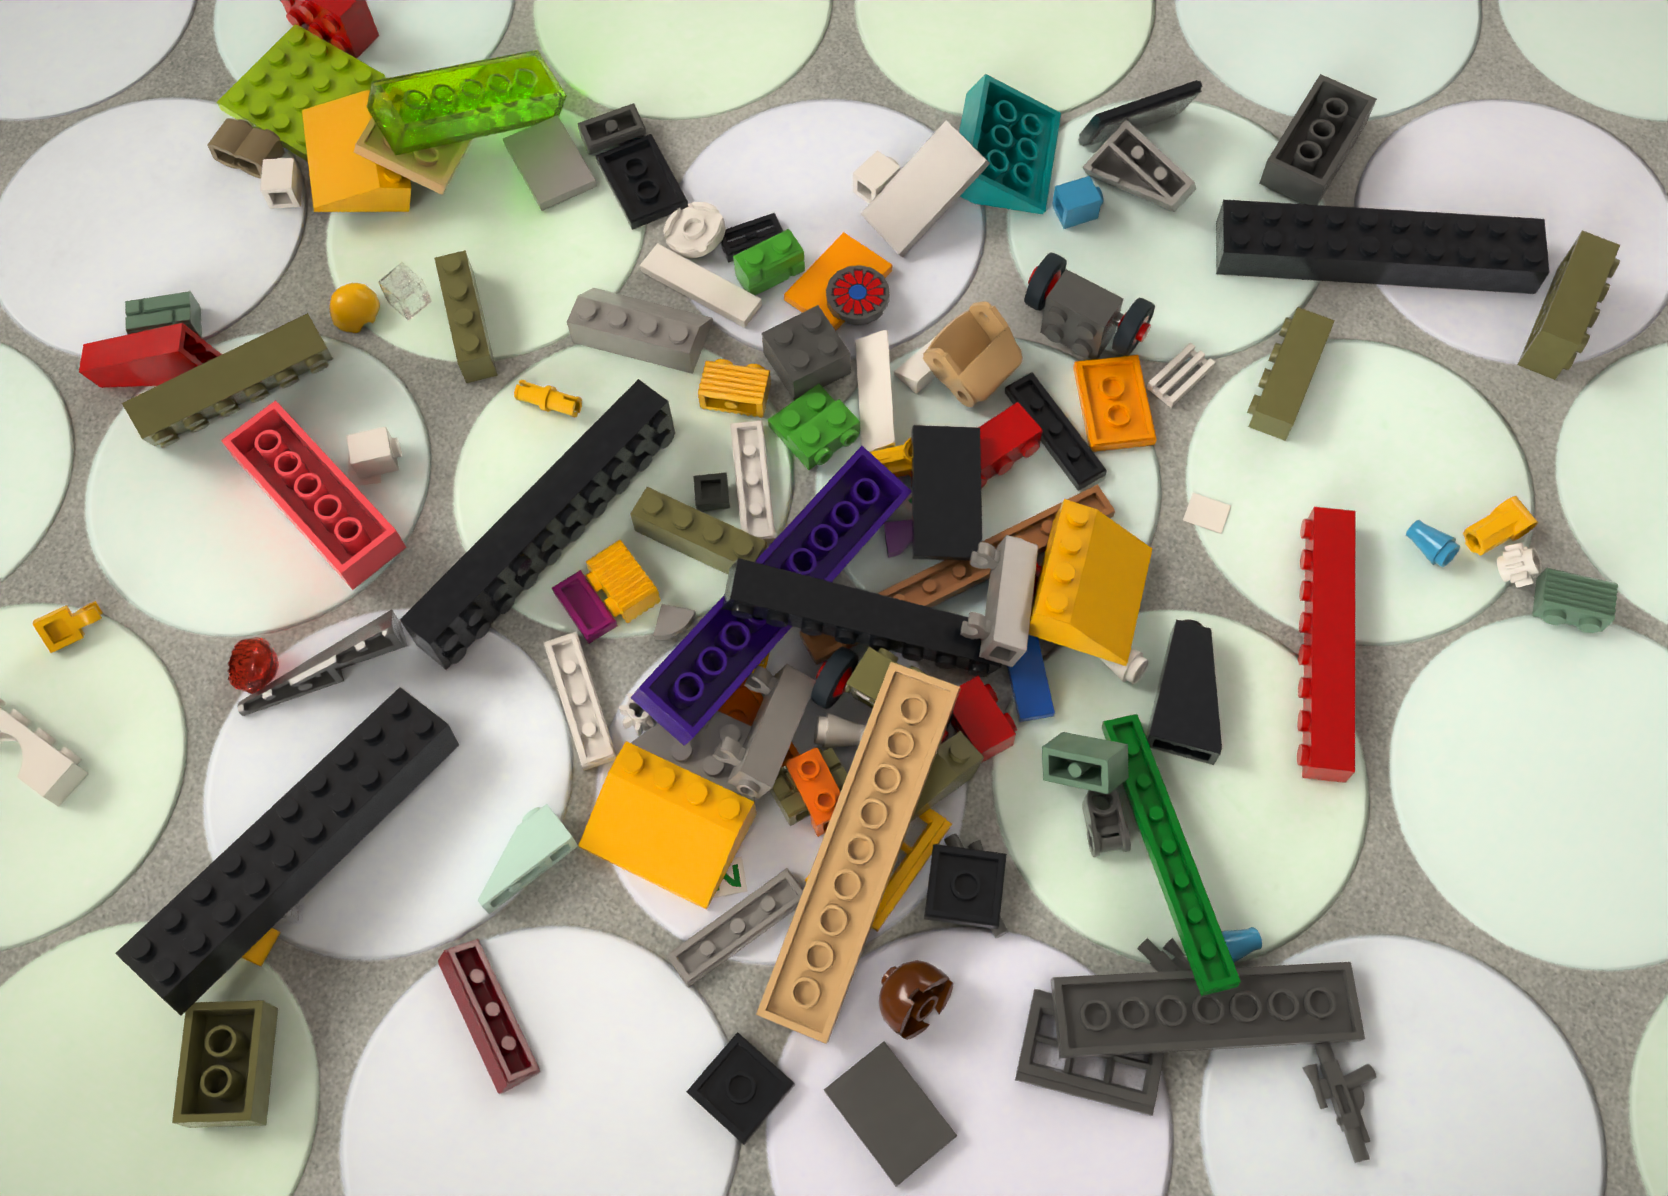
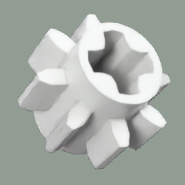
[1497,542,1542,588]
[619,693,656,736]

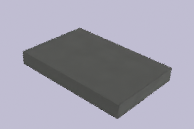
[824,1041,957,1187]

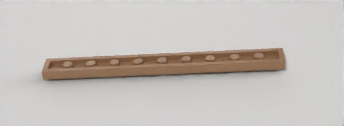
[799,484,1115,665]

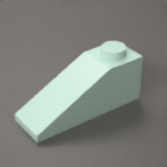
[477,804,578,914]

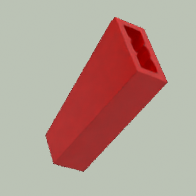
[79,323,222,388]

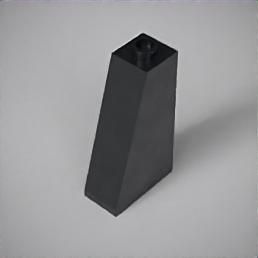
[1146,619,1222,765]

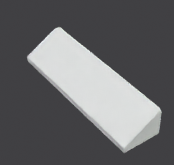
[855,330,895,452]

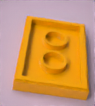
[784,232,893,331]
[1073,355,1157,452]

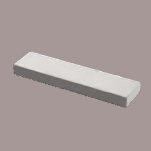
[640,243,762,328]
[730,420,776,544]
[543,631,617,771]

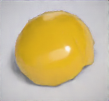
[329,283,380,333]

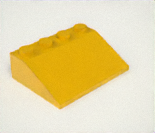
[302,90,411,212]
[1028,499,1152,666]
[578,741,757,910]

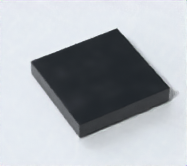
[924,844,1007,929]
[686,1032,795,1145]

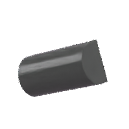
[577,103,646,155]

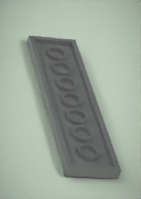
[1050,962,1365,1059]

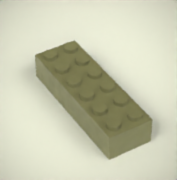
[122,313,333,448]

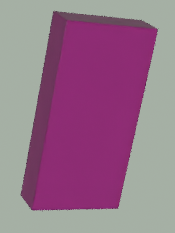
[552,570,618,644]

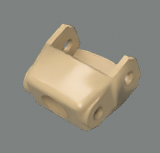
[922,301,1023,407]

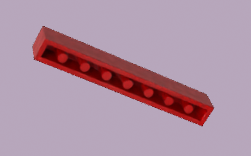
[1297,507,1356,783]

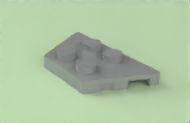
[631,711,755,802]

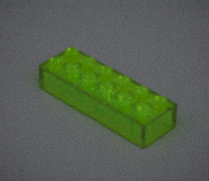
[366,50,567,156]

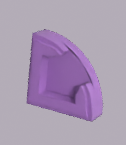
[884,519,912,558]

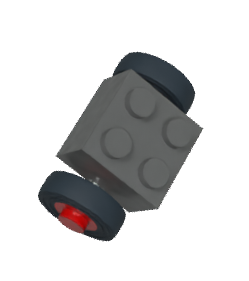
[1024,252,1155,360]

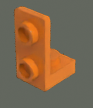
[786,748,841,837]

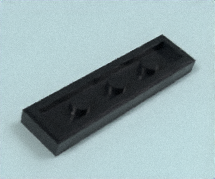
[1005,372,1107,491]

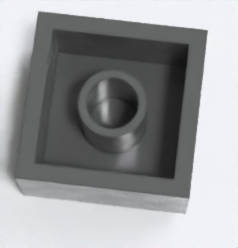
[761,305,851,401]

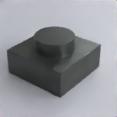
[693,472,730,511]

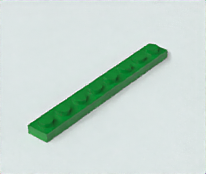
[1101,714,1241,996]

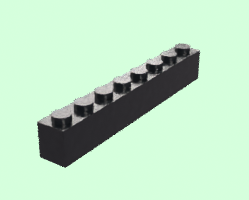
[722,558,1002,677]

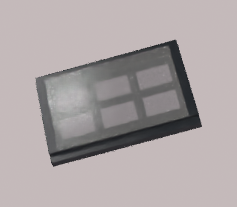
[1078,80,1203,146]

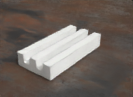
[1146,343,1215,408]

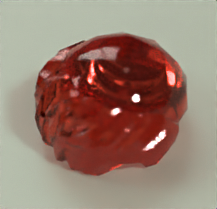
[227,637,279,694]

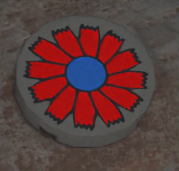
[826,265,890,325]

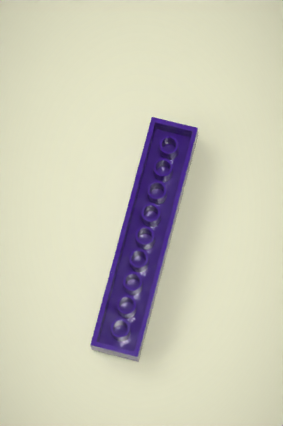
[630,446,912,746]

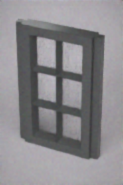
[1015,989,1164,1116]

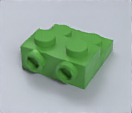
[768,384,860,470]

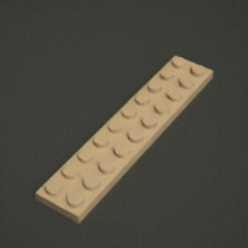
[756,662,961,1044]

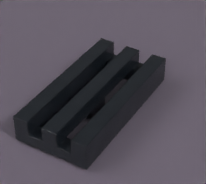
[720,212,783,263]

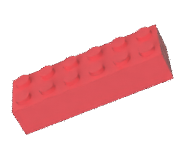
[221,400,407,590]

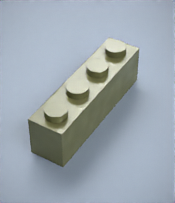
[434,250,498,383]
[1247,307,1335,441]
[630,487,767,574]

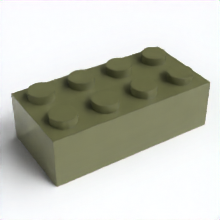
[1517,230,1620,380]

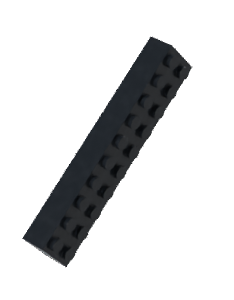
[1216,199,1550,294]
[400,379,675,670]
[115,687,459,1016]

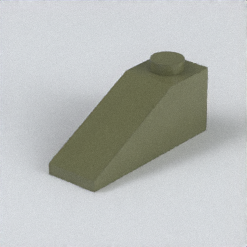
[911,731,984,822]

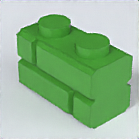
[733,229,805,296]

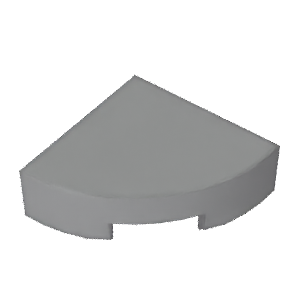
[653,604,696,640]

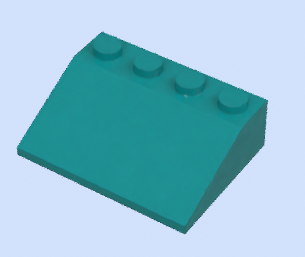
[959,74,1061,214]

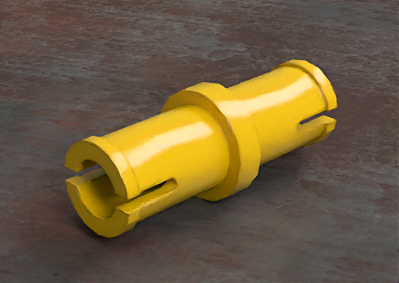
[514,380,582,417]

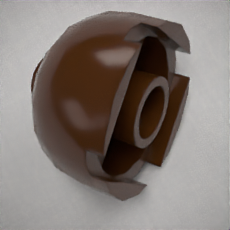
[879,960,953,1040]

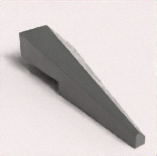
[237,609,408,716]

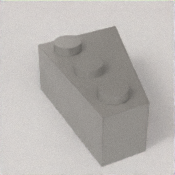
[1082,120,1197,212]

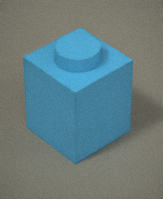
[1052,176,1104,229]

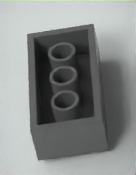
[1259,74,1377,205]

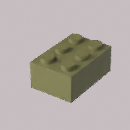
[172,1000,278,1128]

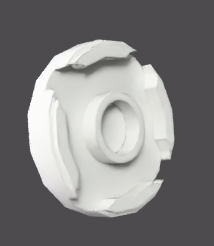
[663,202,726,259]

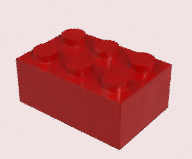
[280,0,379,58]

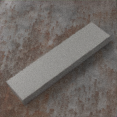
[666,868,803,988]

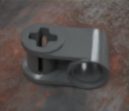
[1082,789,1131,857]

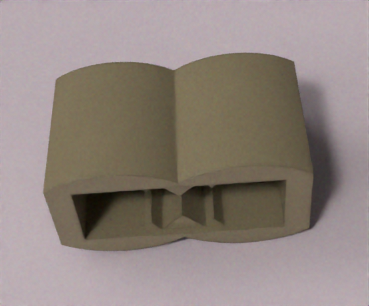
[207,118,285,179]

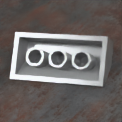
[567,288,713,374]

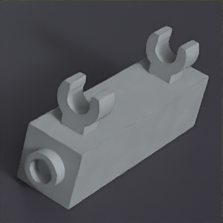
[960,535,1038,667]
[713,664,816,799]

